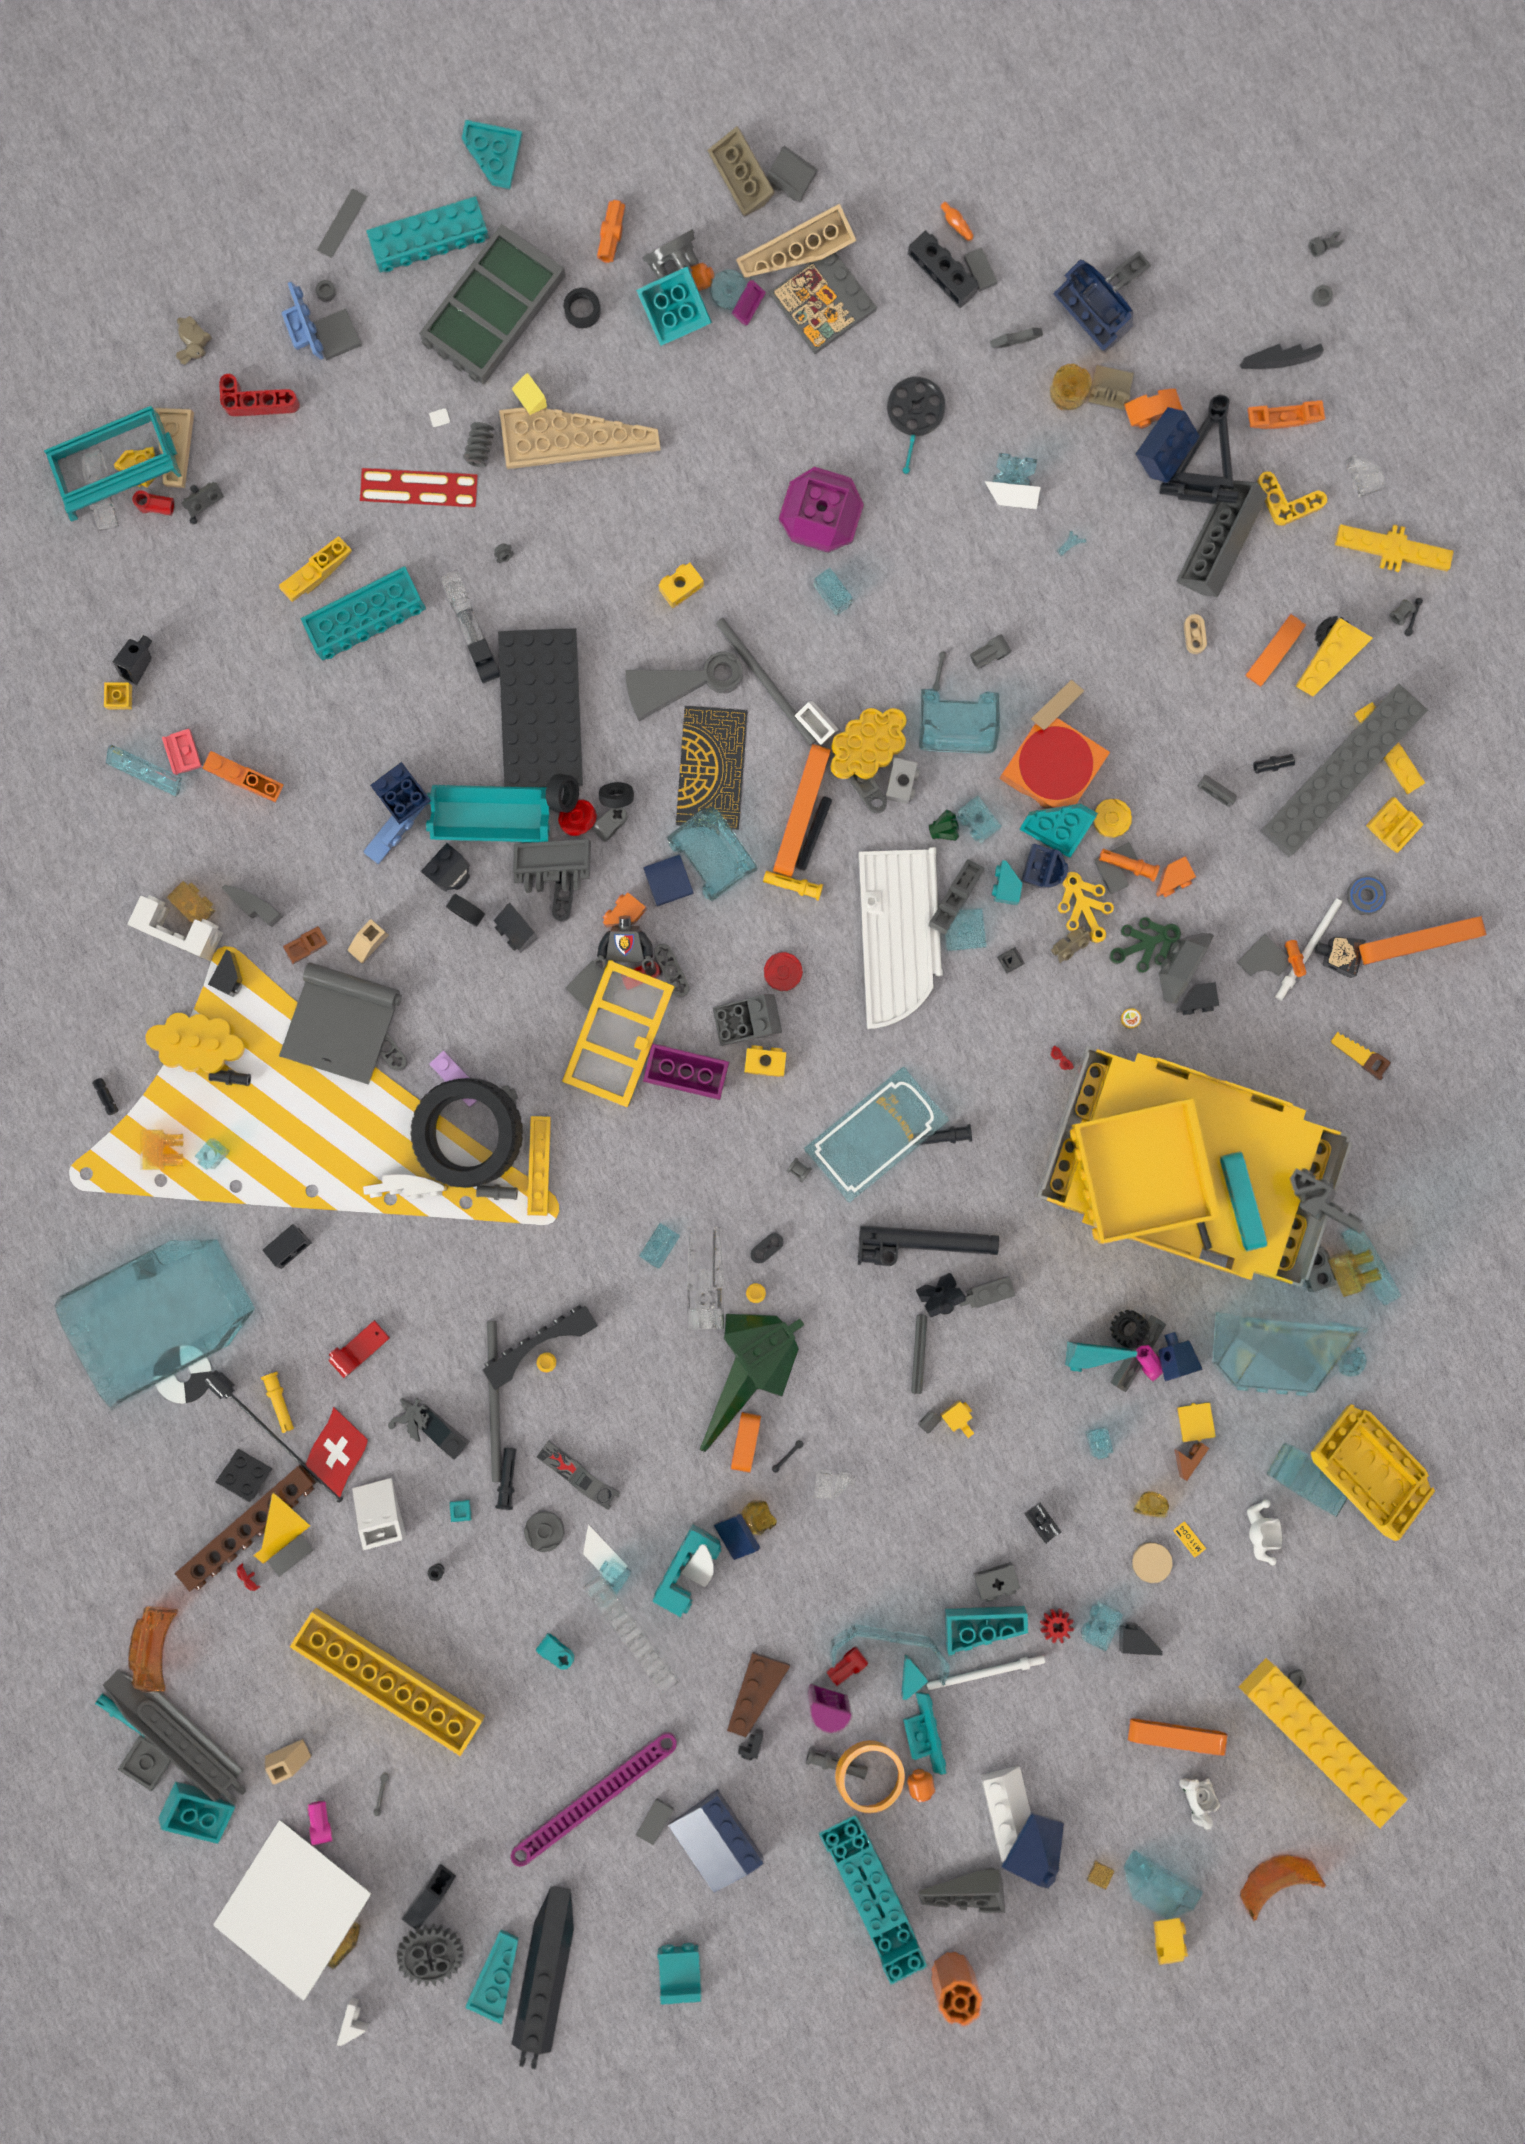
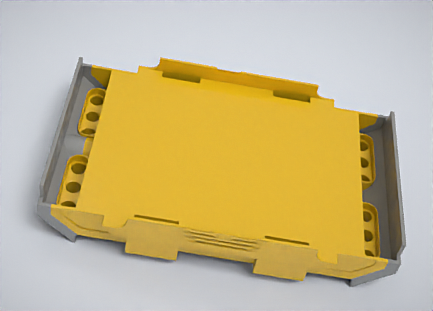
[1036,1046,1352,1287]

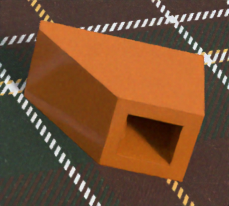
[1156,856,1196,897]
[603,892,647,927]

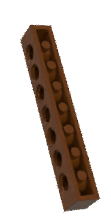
[174,1465,317,1592]

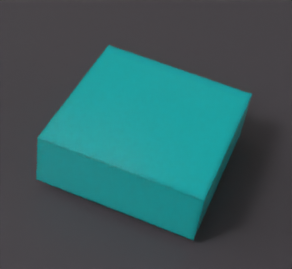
[449,1500,472,1522]

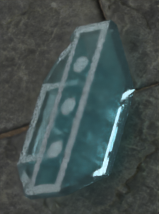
[1123,1849,1204,1920]

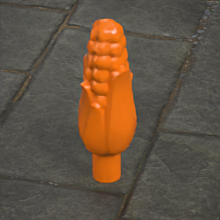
[940,201,974,241]

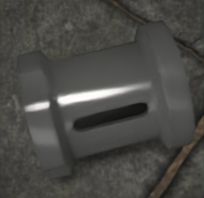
[1389,599,1416,626]
[786,1158,812,1183]

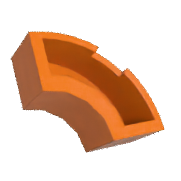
[1124,389,1183,429]

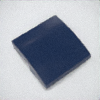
[643,854,694,907]

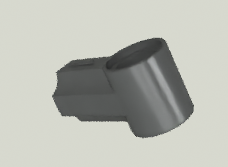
[970,634,1012,669]

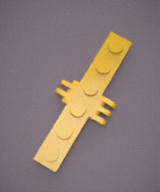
[1335,524,1454,572]

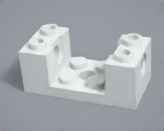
[127,895,223,961]

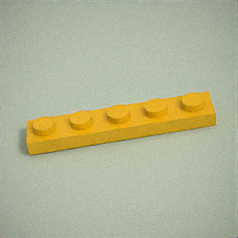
[1354,702,1425,795]
[527,1116,551,1216]

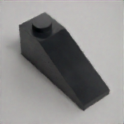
[416,1404,470,1460]

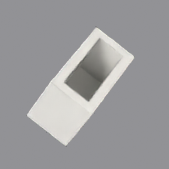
[795,701,839,745]

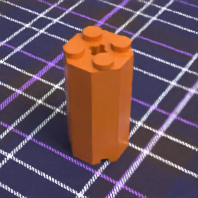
[931,1952,983,2026]

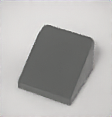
[918,1410,941,1434]

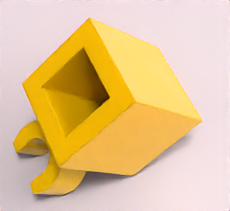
[940,1400,974,1438]

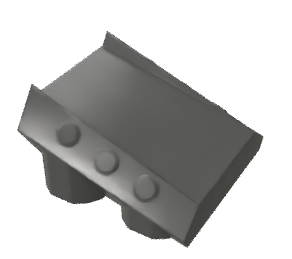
[767,146,818,202]

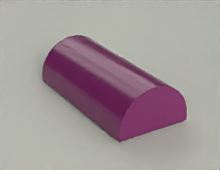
[643,1043,729,1100]
[808,1684,852,1733]

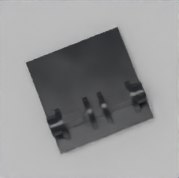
[215,1449,272,1503]

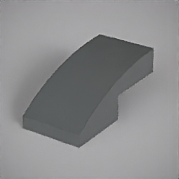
[267,1534,313,1577]

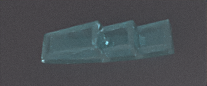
[1341,1229,1402,1306]

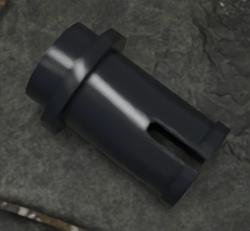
[427,1563,444,1581]

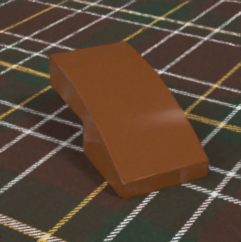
[283,927,328,965]

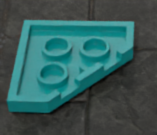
[461,120,522,189]
[1019,803,1098,858]

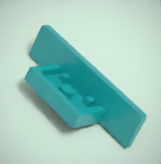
[903,1692,947,1775]

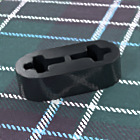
[750,1233,784,1264]

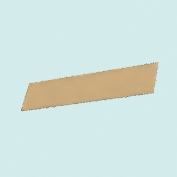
[1031,680,1084,730]

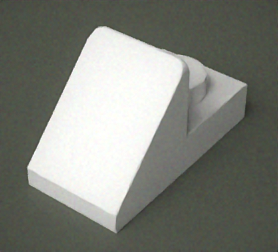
[337,1997,369,2046]

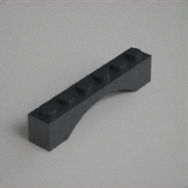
[482,1305,598,1390]

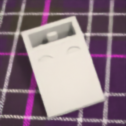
[352,1478,406,1550]

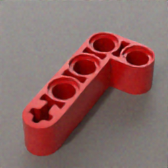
[219,373,300,417]

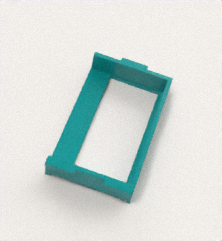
[44,406,182,522]

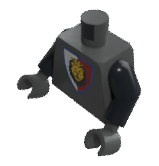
[594,915,655,971]

